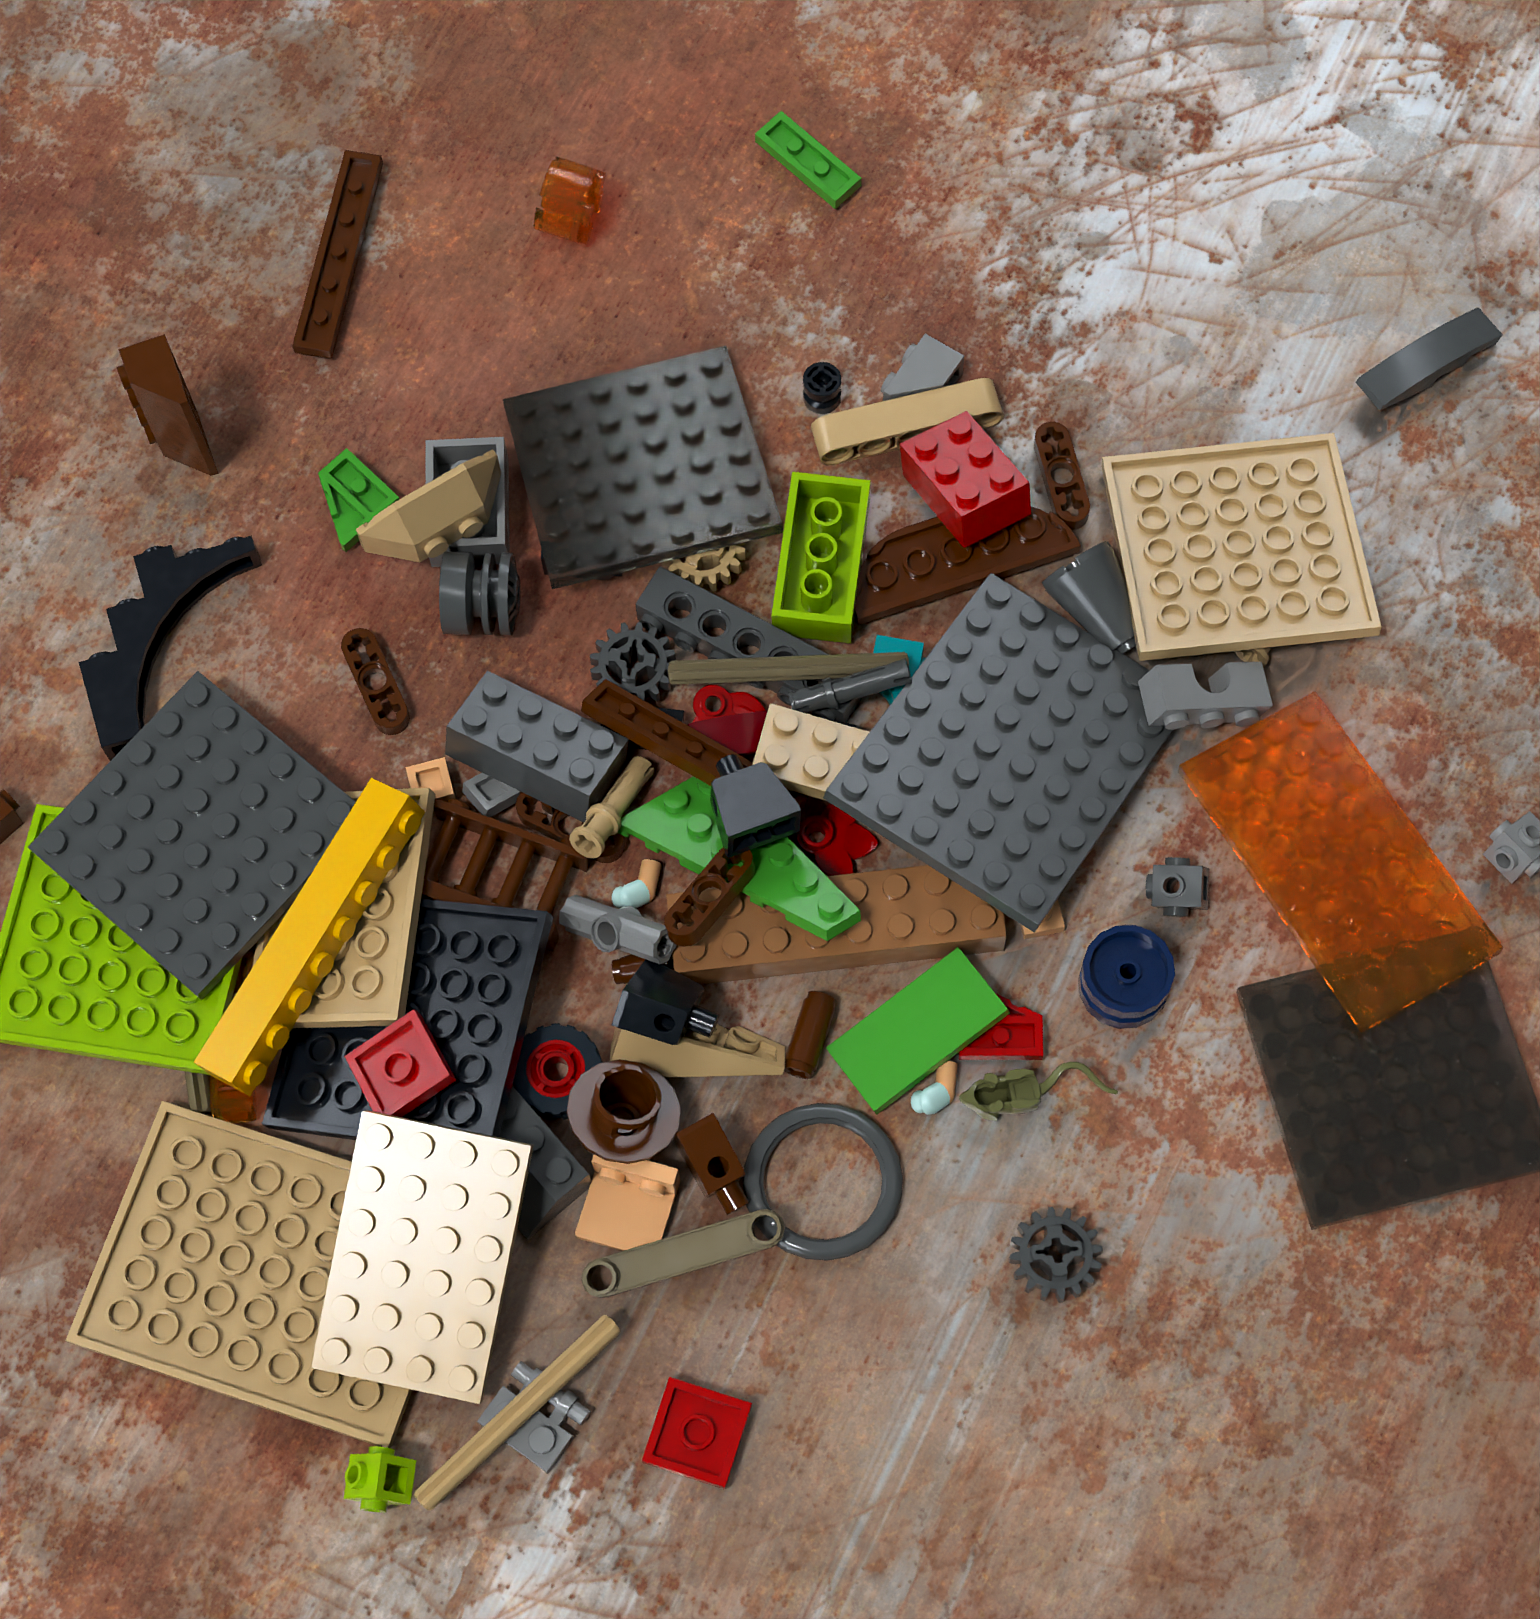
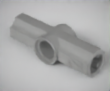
[559,895,676,964]

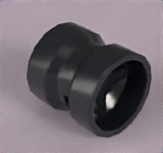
[803,362,841,414]

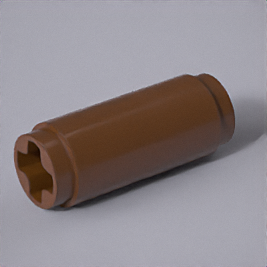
[784,991,836,1079]

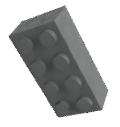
[445,671,629,822]

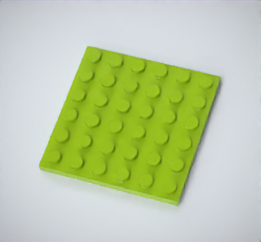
[0,804,242,1075]

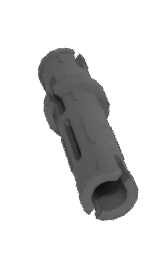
[788,658,912,714]

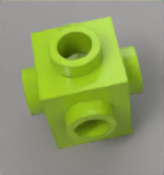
[344,1446,417,1513]

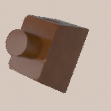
[673,1113,749,1215]

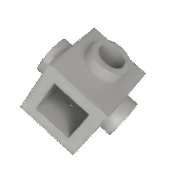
[1483,811,1540,884]

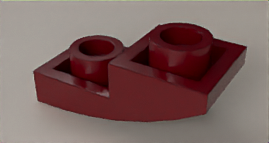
[687,710,768,756]

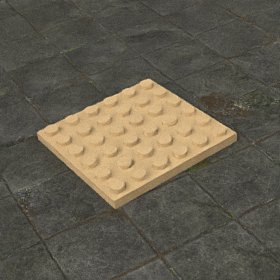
[1101,433,1382,661]

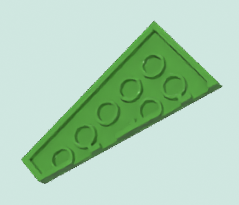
[617,776,861,941]

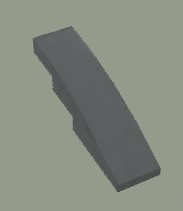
[1356,307,1503,410]

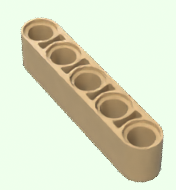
[811,378,1004,465]

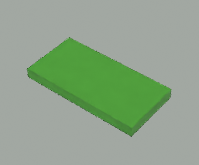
[826,947,1010,1115]

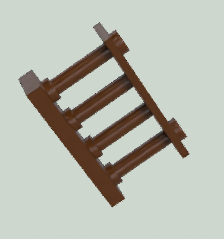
[421,798,590,952]

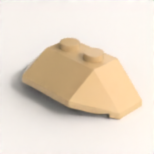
[356,450,501,562]

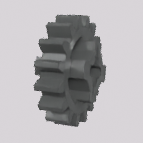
[590,622,676,702]
[1009,1207,1103,1303]

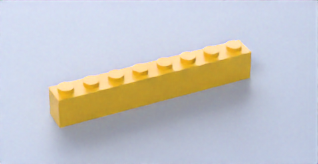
[193,778,425,1096]

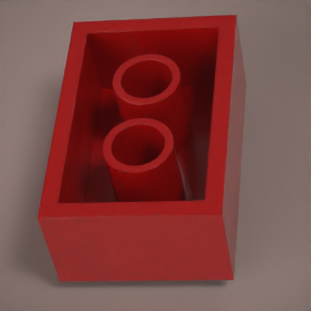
[900,411,1031,548]

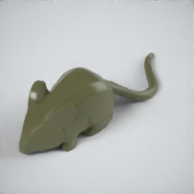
[959,1062,1118,1121]

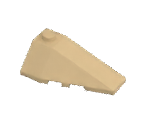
[610,983,785,1077]

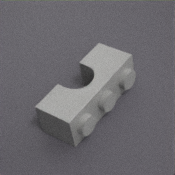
[1138,661,1273,730]

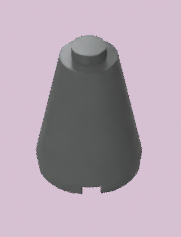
[1042,541,1136,654]

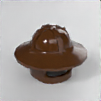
[566,1059,681,1164]

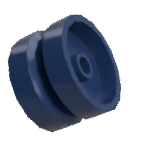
[1078,925,1175,1029]

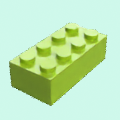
[771,472,871,644]

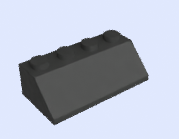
[499,1086,591,1240]

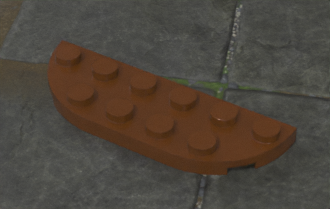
[855,506,1081,625]

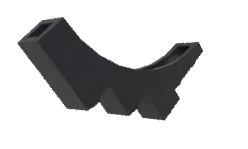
[79,535,262,761]

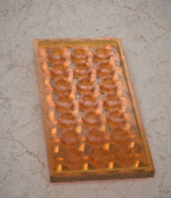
[1178,691,1503,1033]

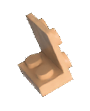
[575,1154,681,1251]

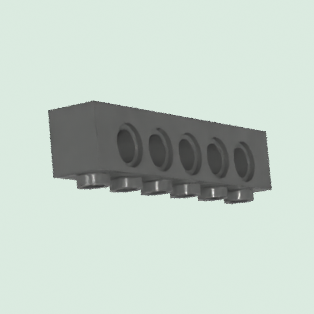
[635,566,862,724]

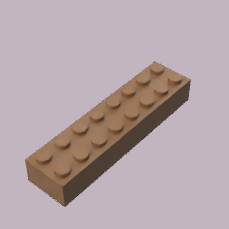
[666,865,1006,985]

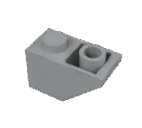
[881,334,964,401]

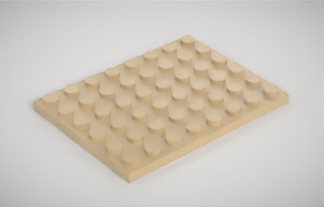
[65,1101,412,1448]

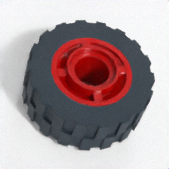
[513,1023,603,1120]

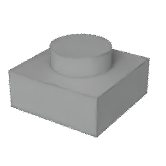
[462,773,520,817]

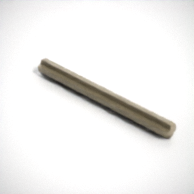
[668,652,909,685]

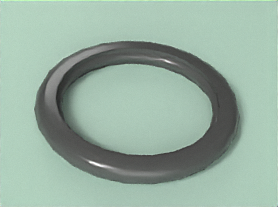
[743,1103,903,1261]

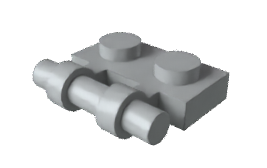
[477,1361,591,1474]

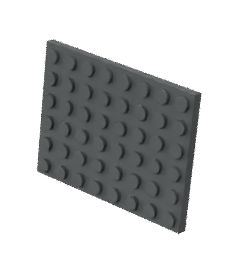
[823,573,1174,933]

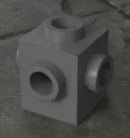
[1146,857,1209,917]

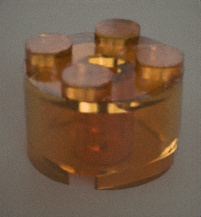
[534,156,606,245]

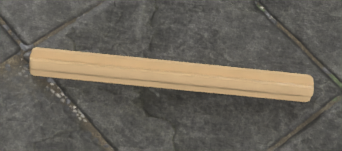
[414,1315,620,1511]

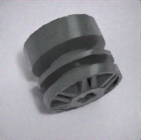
[439,552,521,636]

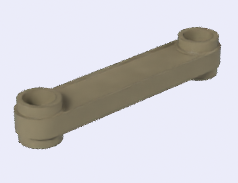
[582,1209,785,1298]

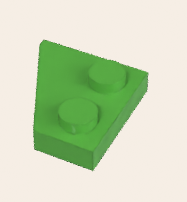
[318,448,400,552]

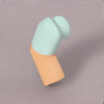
[611,859,661,909]
[911,1061,958,1115]

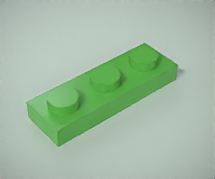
[755,111,861,209]

